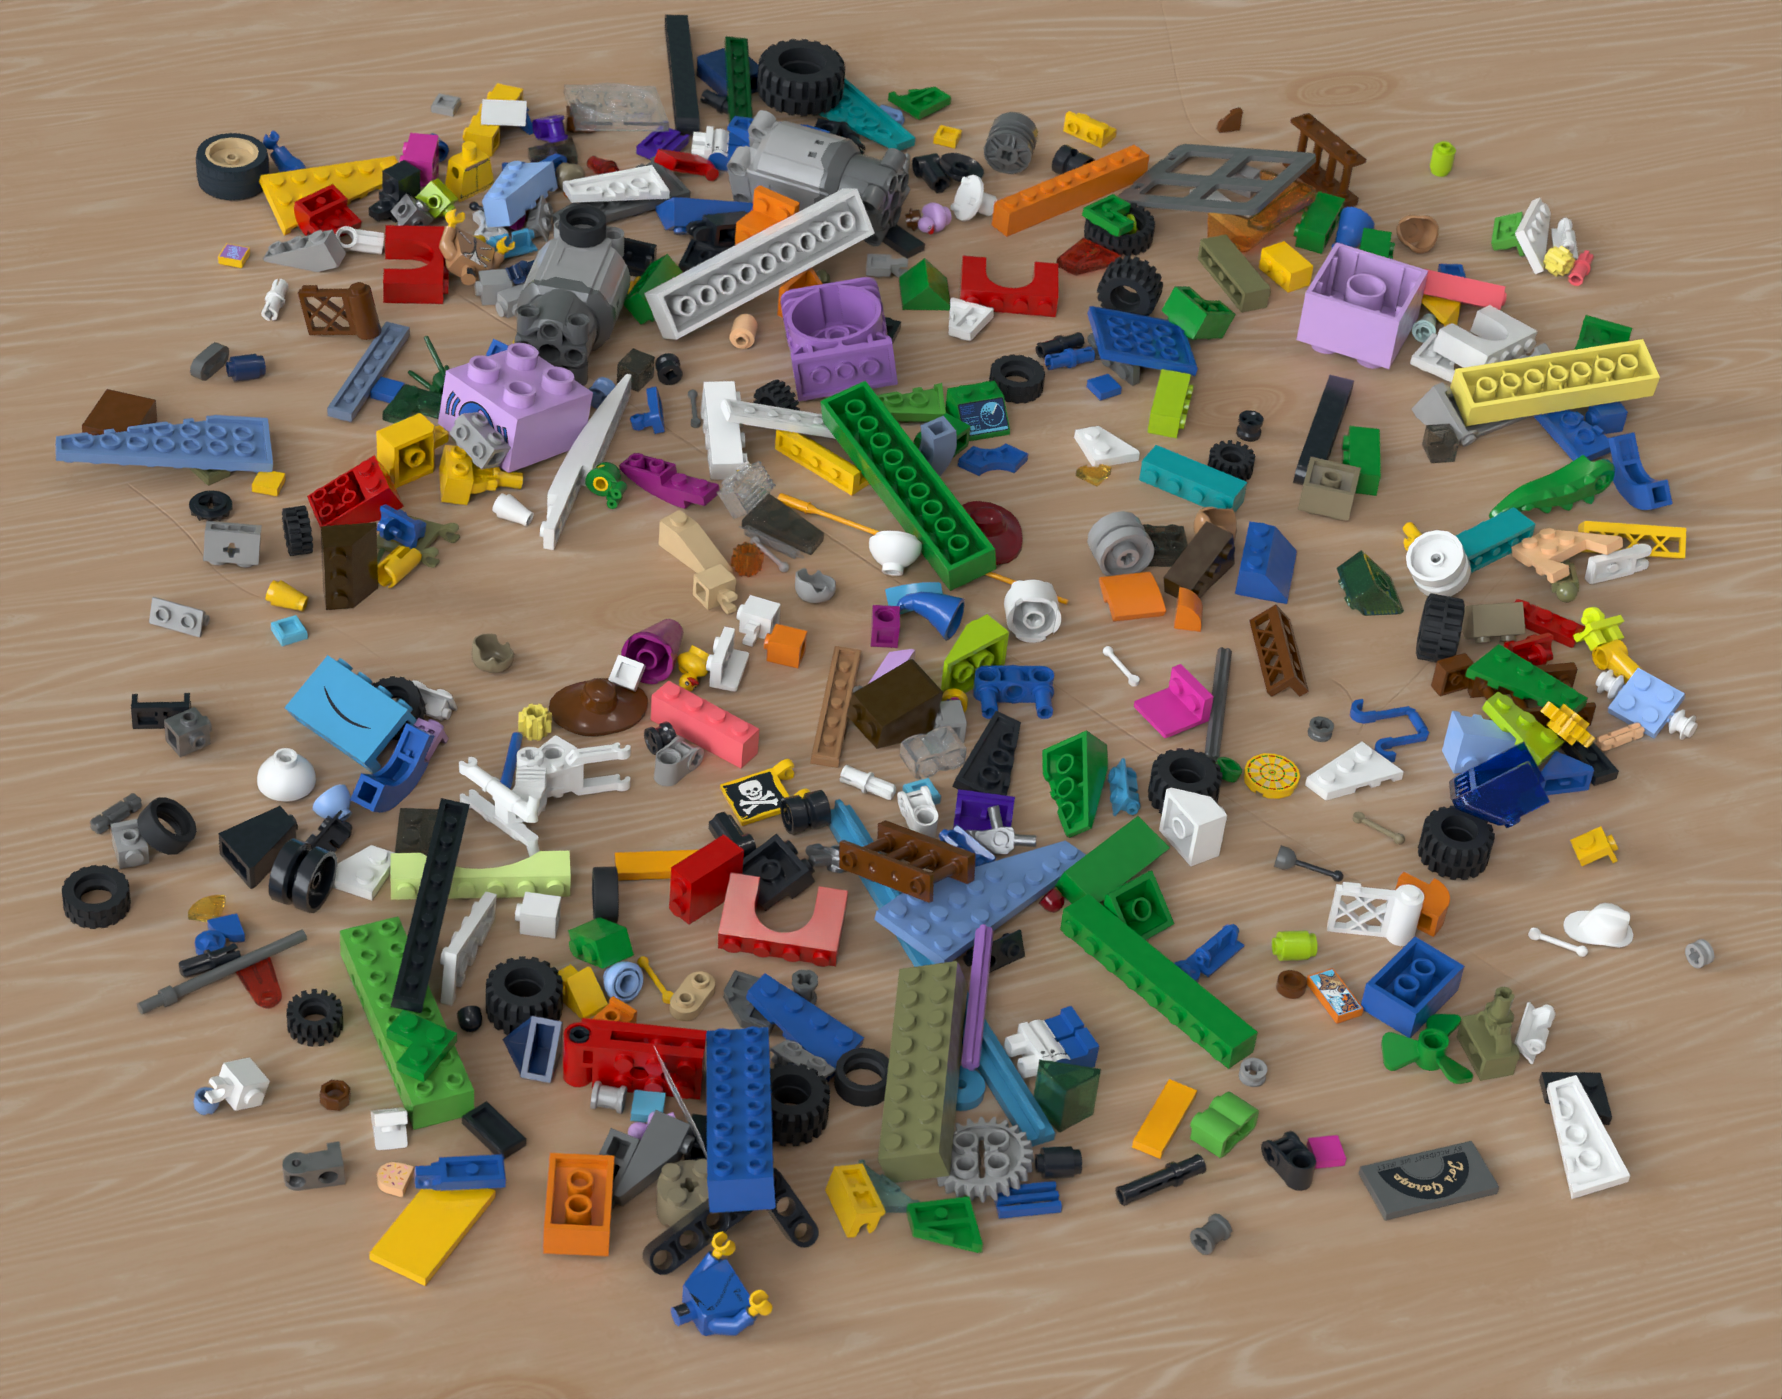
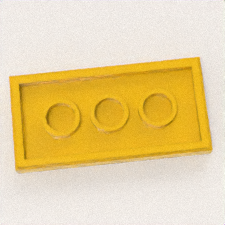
[369,1188,495,1286]

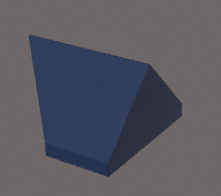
[502,1016,563,1083]

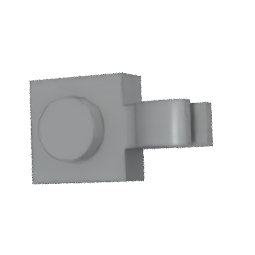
[866,254,908,278]

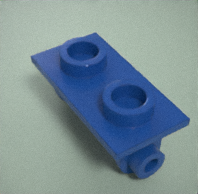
[939,825,997,867]
[1186,924,1244,977]

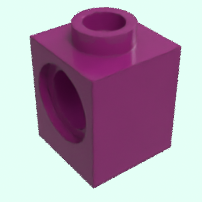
[871,605,900,648]

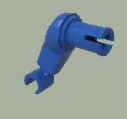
[263,131,306,172]

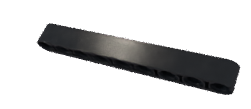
[665,15,700,135]

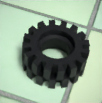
[753,379,800,411]
[1207,440,1255,481]
[282,505,313,556]
[286,989,343,1047]

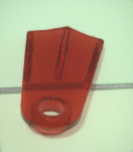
[235,957,282,1009]

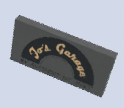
[1358,1141,1499,1221]

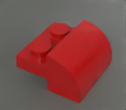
[294,184,362,238]

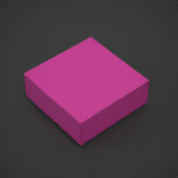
[1307,1135,1346,1169]

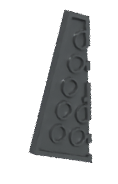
[553,155,691,223]

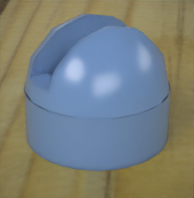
[193,1087,219,1115]

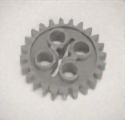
[937,1116,1034,1203]

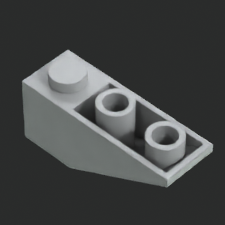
[263,230,346,272]

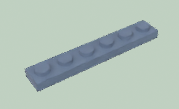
[327,322,410,422]

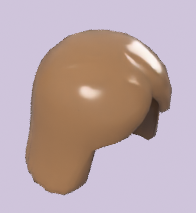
[1396,214,1439,253]
[1193,507,1237,541]

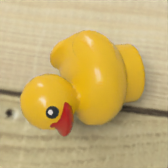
[677,645,709,692]

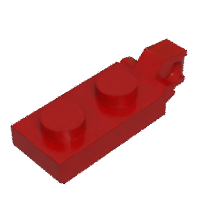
[1515,599,1585,648]

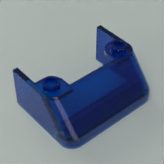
[1449,741,1550,828]

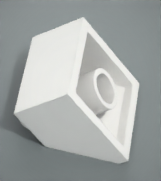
[1159,788,1227,867]

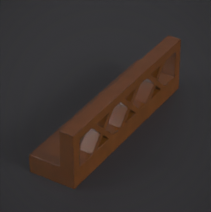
[1249,605,1309,697]

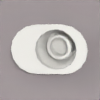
[1563,903,1633,948]

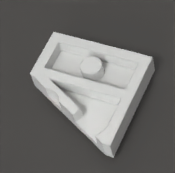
[1074,426,1140,468]

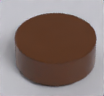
[1276,970,1307,999]

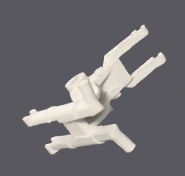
[459,742,631,857]

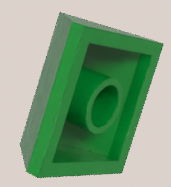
[899,258,950,311]
[1104,871,1175,940]

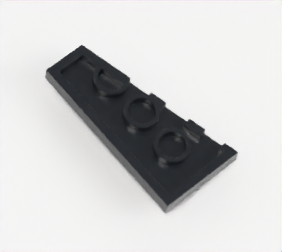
[952,711,1021,796]

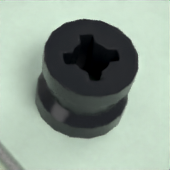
[655,353,683,385]
[1236,410,1264,442]
[644,721,677,755]

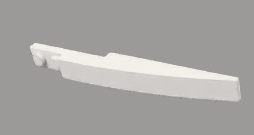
[540,374,631,550]

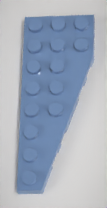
[55,415,273,473]
[874,840,1086,964]

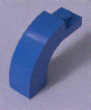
[1608,432,1673,510]
[350,723,435,812]

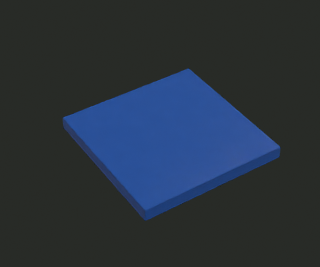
[1087,306,1198,376]

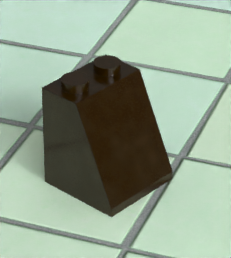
[847,659,944,749]

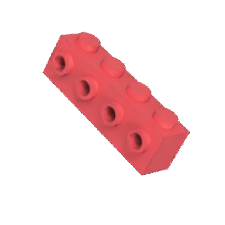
[651,681,759,769]

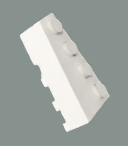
[700,381,748,480]

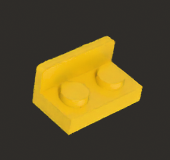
[1063,111,1117,148]

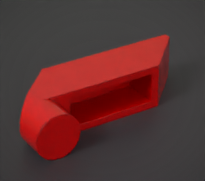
[654,149,719,181]

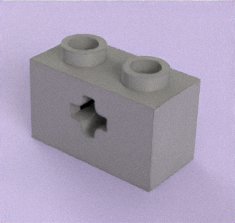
[203,521,262,567]

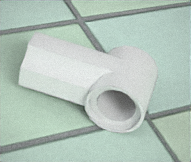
[335,226,384,255]

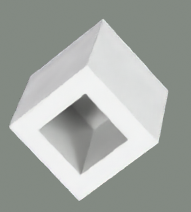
[515,892,561,939]

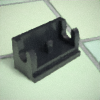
[622,237,657,277]
[131,693,192,729]

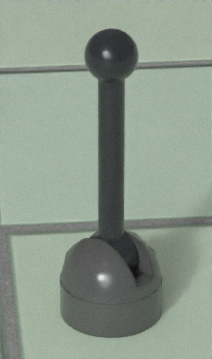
[1274,845,1344,882]

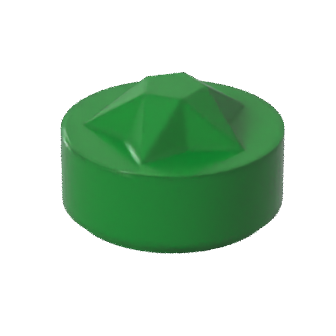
[1215,757,1242,782]

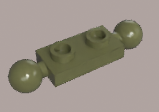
[1550,559,1579,603]

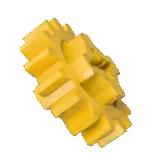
[1541,701,1596,749]

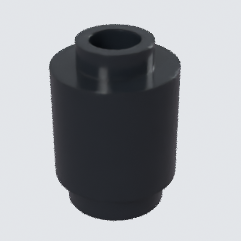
[1035,1146,1082,1179]

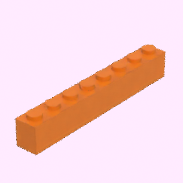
[992,145,1150,237]

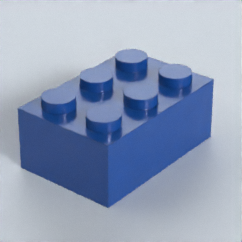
[1361,936,1465,1038]

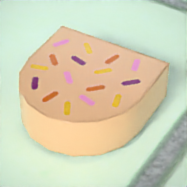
[377,1162,414,1197]

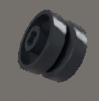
[268,838,337,913]

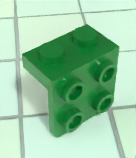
[1574,315,1633,350]

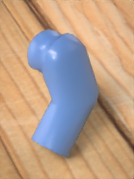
[880,104,905,126]

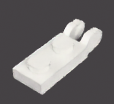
[1585,543,1652,584]

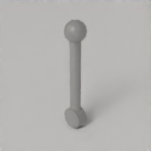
[750,537,789,572]

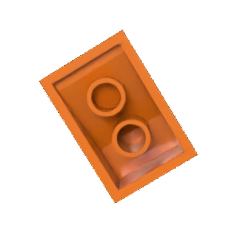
[543,1153,614,1256]

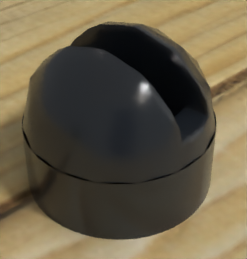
[456,1006,483,1032]

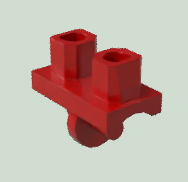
[1504,633,1553,666]

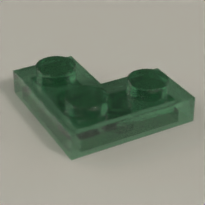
[382,384,442,424]

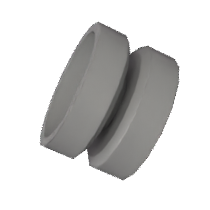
[1087,511,1154,576]

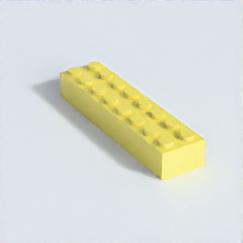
[1450,339,1660,426]

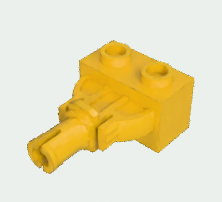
[439,444,523,505]

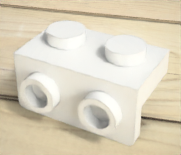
[706,627,749,692]

